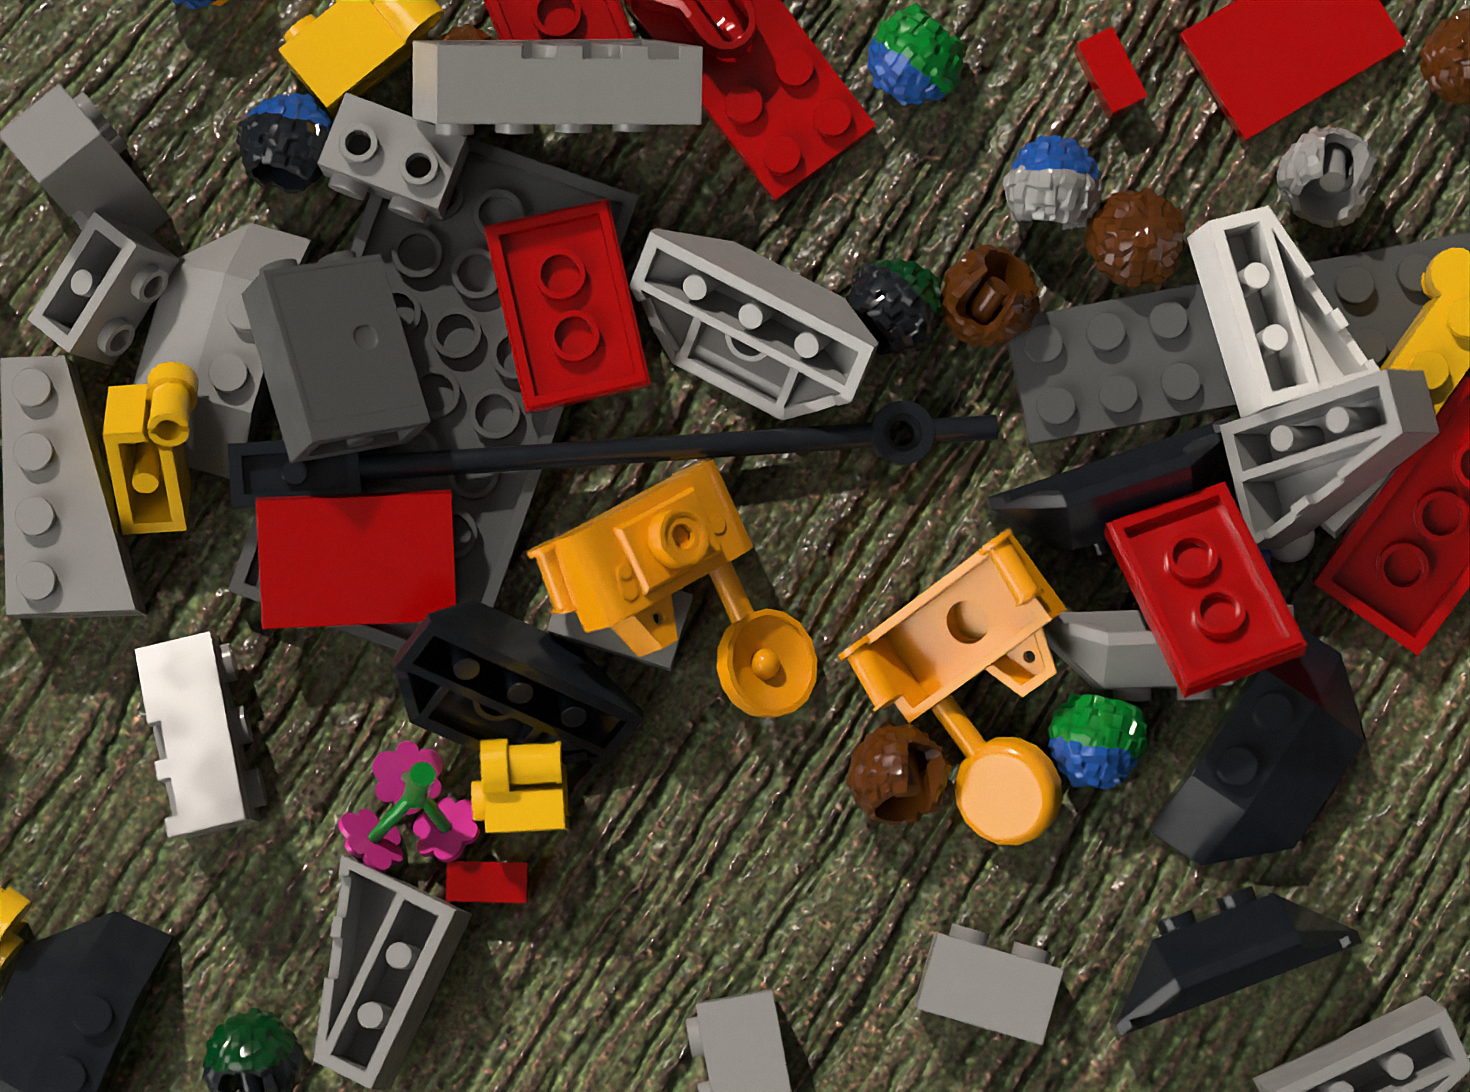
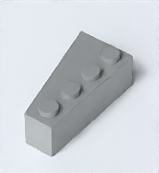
[412,39,703,135]
[0,355,147,620]

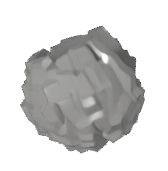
[1276,126,1379,228]

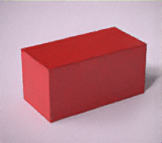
[1074,26,1148,121]
[446,861,529,903]

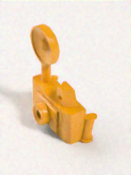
[527,459,817,719]
[837,528,1067,846]

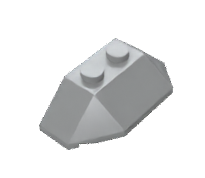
[134,223,313,479]
[629,228,879,420]
[1043,605,1294,703]

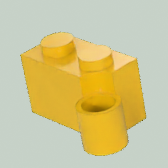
[278,0,445,120]

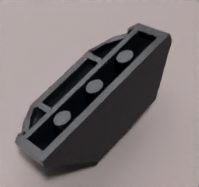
[983,417,1232,561]
[392,599,644,765]
[1147,624,1364,866]
[1109,886,1362,1037]
[0,911,174,1092]

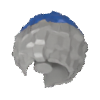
[1003,135,1104,230]

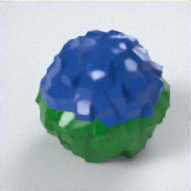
[867,3,968,106]
[1047,694,1148,790]

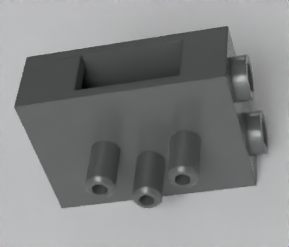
[241,250,431,463]

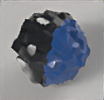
[236,93,333,194]

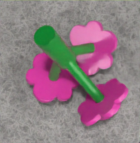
[338,740,480,873]

